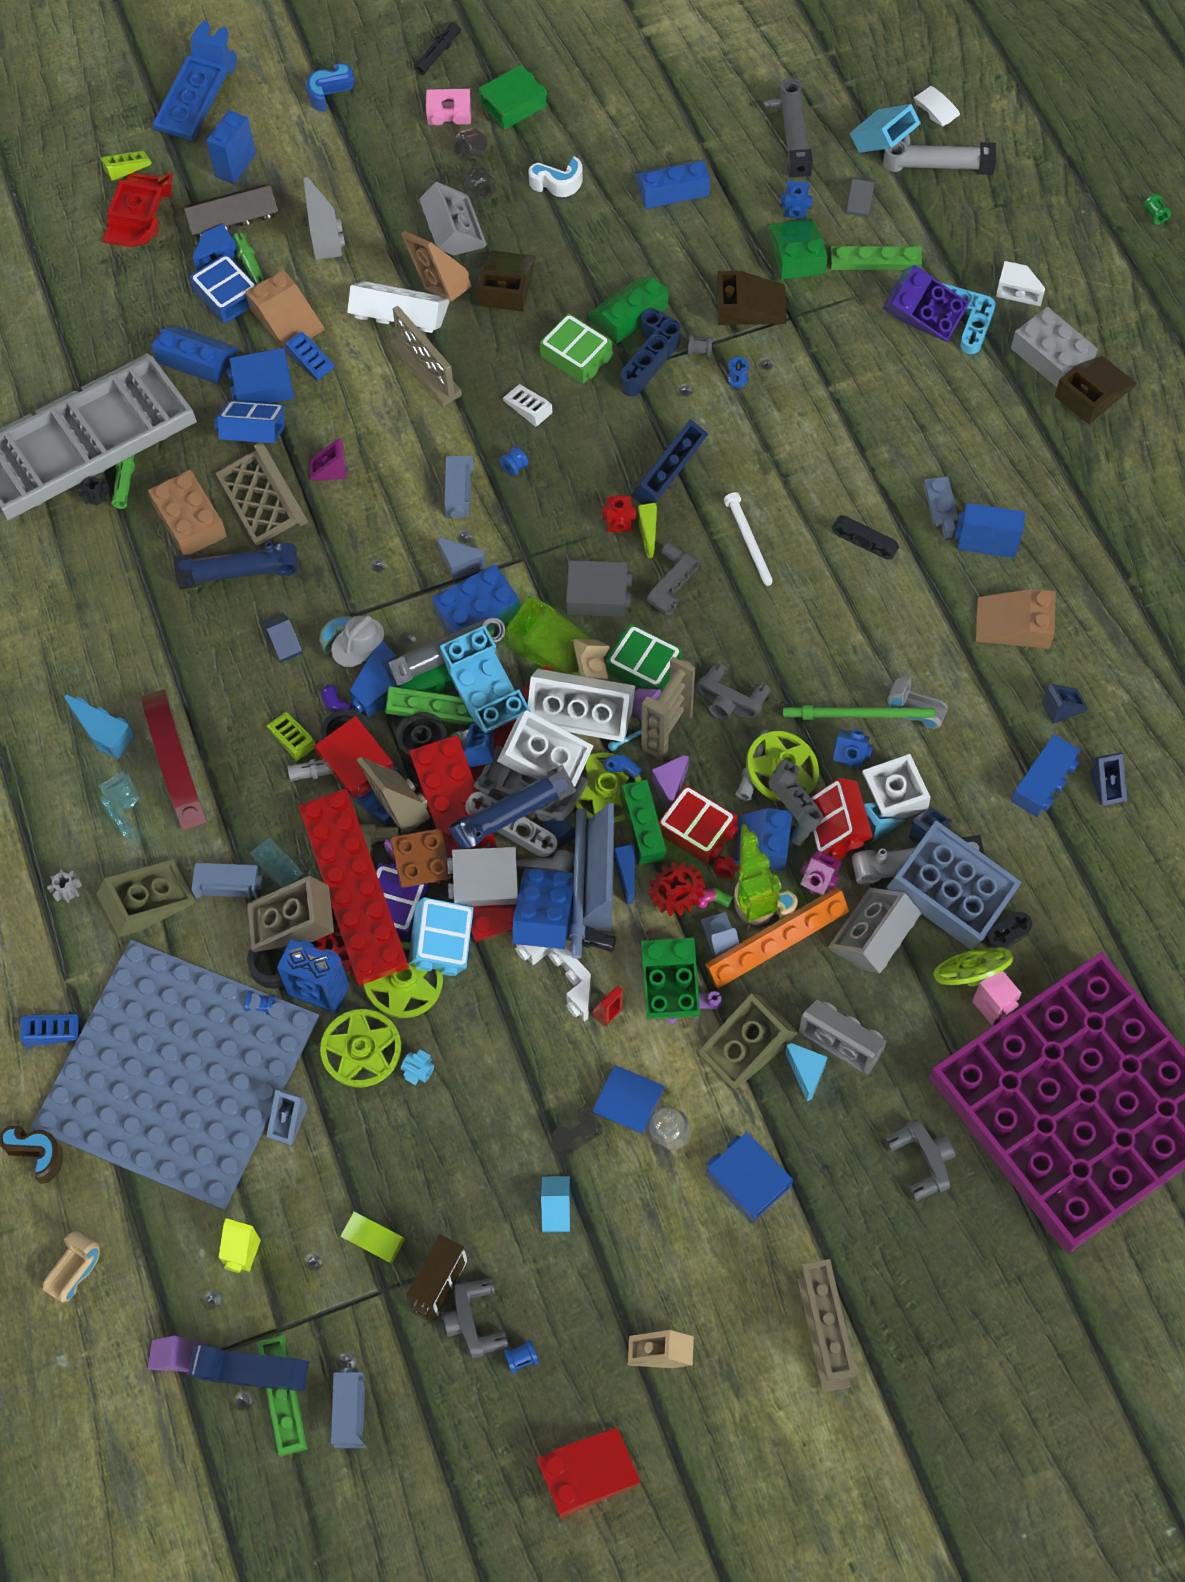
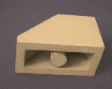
[628,1330,694,1368]

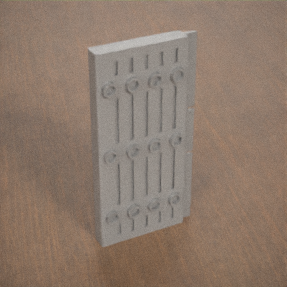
[0,353,197,521]

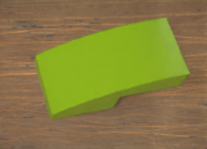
[340,1212,405,1264]

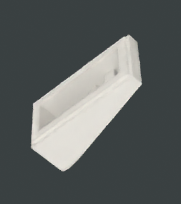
[503,384,552,427]

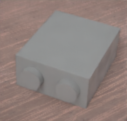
[447,847,518,906]

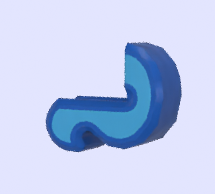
[307,63,354,111]

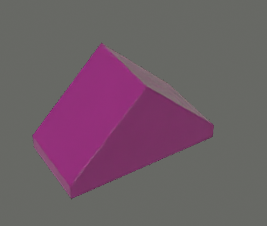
[309,438,347,481]

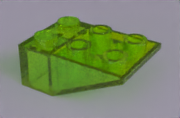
[504,595,592,675]
[737,823,782,923]

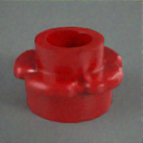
[714,856,739,879]

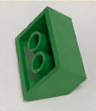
[587,277,668,344]

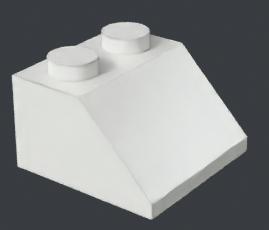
[862,754,930,818]

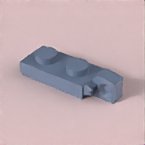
[924,476,958,538]

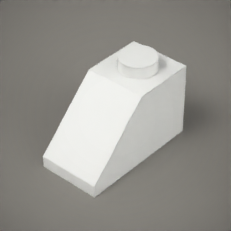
[996,261,1045,306]

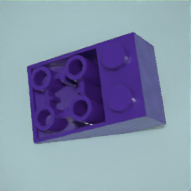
[883,265,969,342]

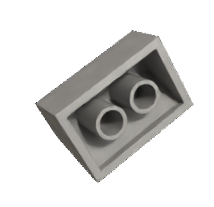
[420,182,487,255]
[828,888,921,974]
[798,1000,887,1076]

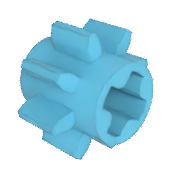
[401,1049,435,1085]

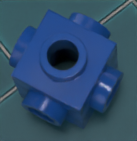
[780,181,812,218]
[833,729,873,768]

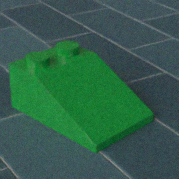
[768,218,827,280]

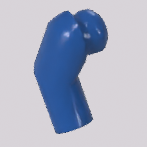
[604,755,642,779]

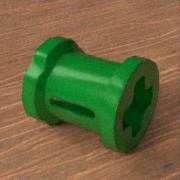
[1143,194,1172,225]

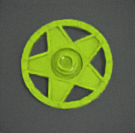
[746,731,819,802]
[575,752,642,824]
[364,942,443,1018]
[933,947,1013,986]
[320,1009,401,1087]

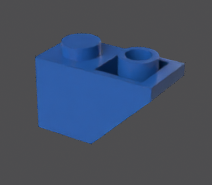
[192,224,237,271]

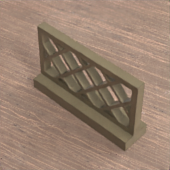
[390,305,462,407]
[216,442,309,546]

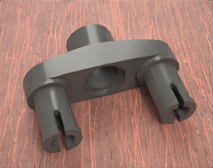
[696,662,771,720]
[884,1119,956,1202]
[441,1276,508,1359]

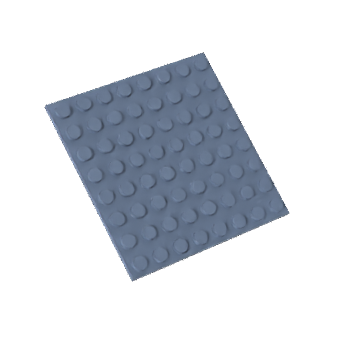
[31,940,320,1211]

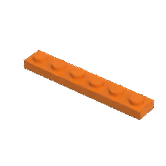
[705,887,849,989]

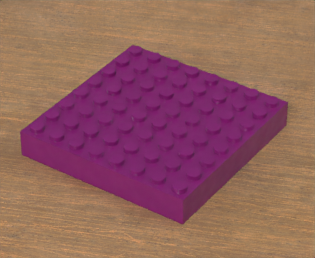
[929,952,1185,1255]

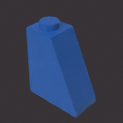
[350,641,402,718]

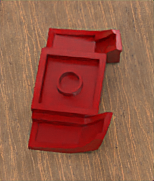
[103,173,173,247]

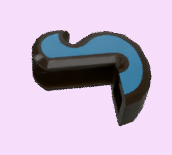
[0,1125,63,1184]

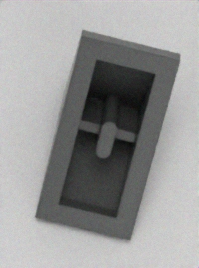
[847,177,876,217]

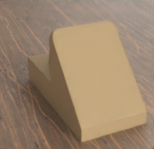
[573,639,610,681]

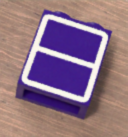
[376,863,431,942]

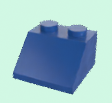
[734,808,792,871]

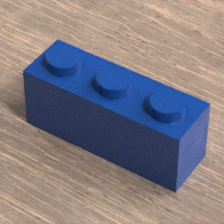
[1011,735,1080,817]

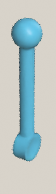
[608,729,642,751]

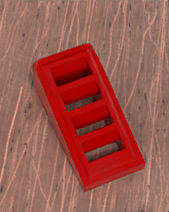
[591,986,623,1026]

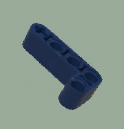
[621,308,681,396]
[188,1345,309,1391]

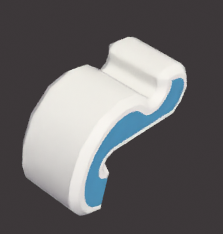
[529,156,583,197]

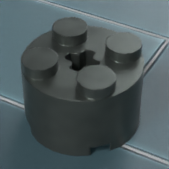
[396,712,448,769]

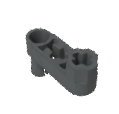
[647,542,700,616]
[768,760,823,846]

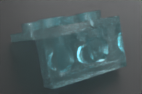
[98,770,140,844]

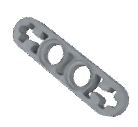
[465,792,557,857]

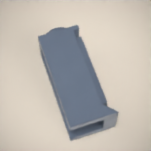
[445,456,474,519]
[191,863,264,900]
[331,1368,366,1449]

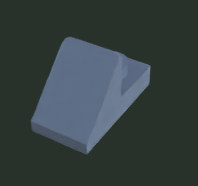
[701,912,739,958]

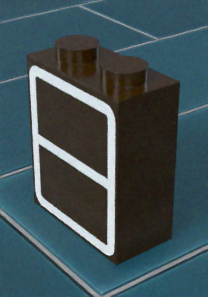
[406,1234,468,1320]

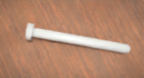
[724,492,773,586]

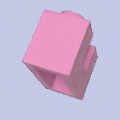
[426,89,471,125]
[972,971,1021,1026]

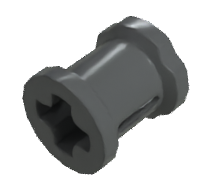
[688,334,713,357]

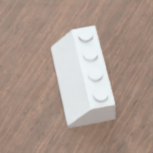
[347,281,450,332]
[528,669,635,742]

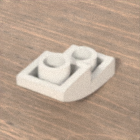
[914,86,960,127]

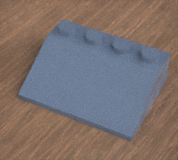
[583,803,614,931]
[887,820,1022,950]

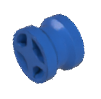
[499,446,529,477]

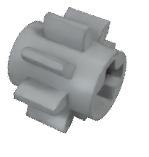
[47,869,82,903]

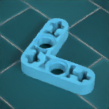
[942,283,995,354]

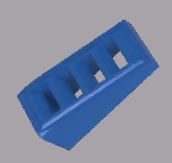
[286,332,335,381]
[464,723,495,767]
[614,844,635,905]
[21,1014,79,1047]

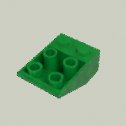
[641,938,700,1020]

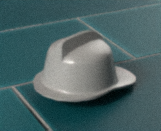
[331,615,384,667]

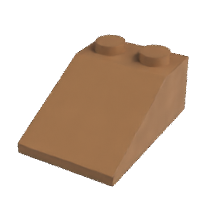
[401,231,472,301]
[245,270,324,352]
[975,589,1056,649]

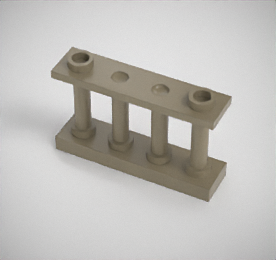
[641,656,695,762]
[797,1259,857,1393]

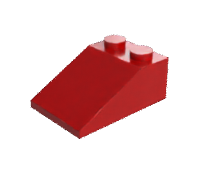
[537,1427,641,1520]

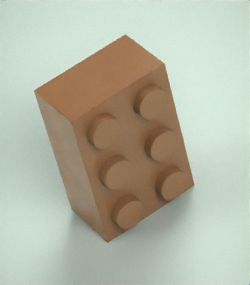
[148,470,227,555]

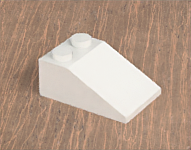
[497,710,593,787]

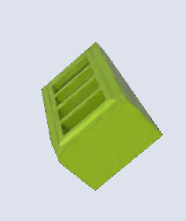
[100,151,152,181]
[637,503,657,558]
[266,712,316,762]

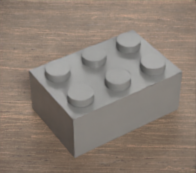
[1011,307,1098,387]

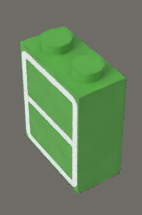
[540,313,613,384]

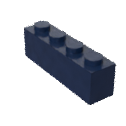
[630,419,708,505]

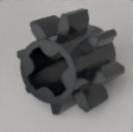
[78,476,110,506]

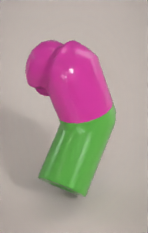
[698,888,734,908]

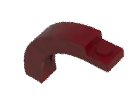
[141,689,207,830]

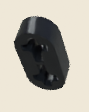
[986,912,1032,949]

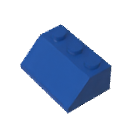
[634,160,710,209]
[152,326,238,384]

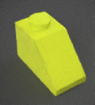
[219,1218,261,1273]

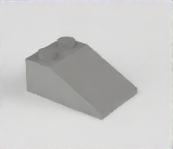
[303,177,345,260]

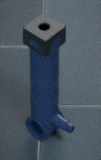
[174,542,298,589]
[448,764,577,849]

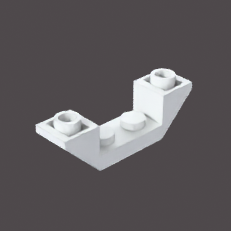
[515,944,591,1022]

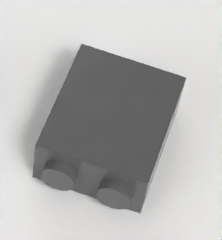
[566,560,632,617]

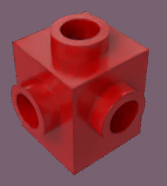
[602,495,636,532]

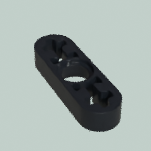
[831,515,899,560]

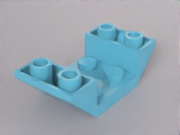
[440,625,530,733]

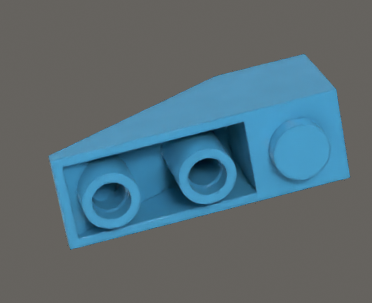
[64,694,134,760]

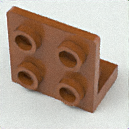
[390,828,452,888]

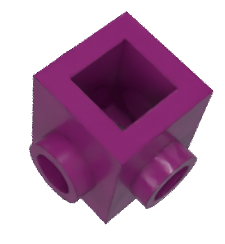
[800,851,841,895]

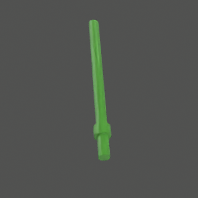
[783,705,935,720]

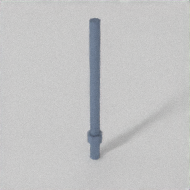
[569,809,586,959]

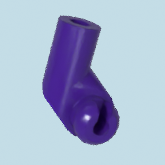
[321,685,352,712]

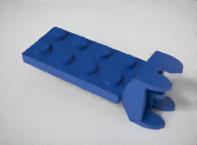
[153,21,237,142]

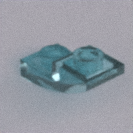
[250,837,303,888]

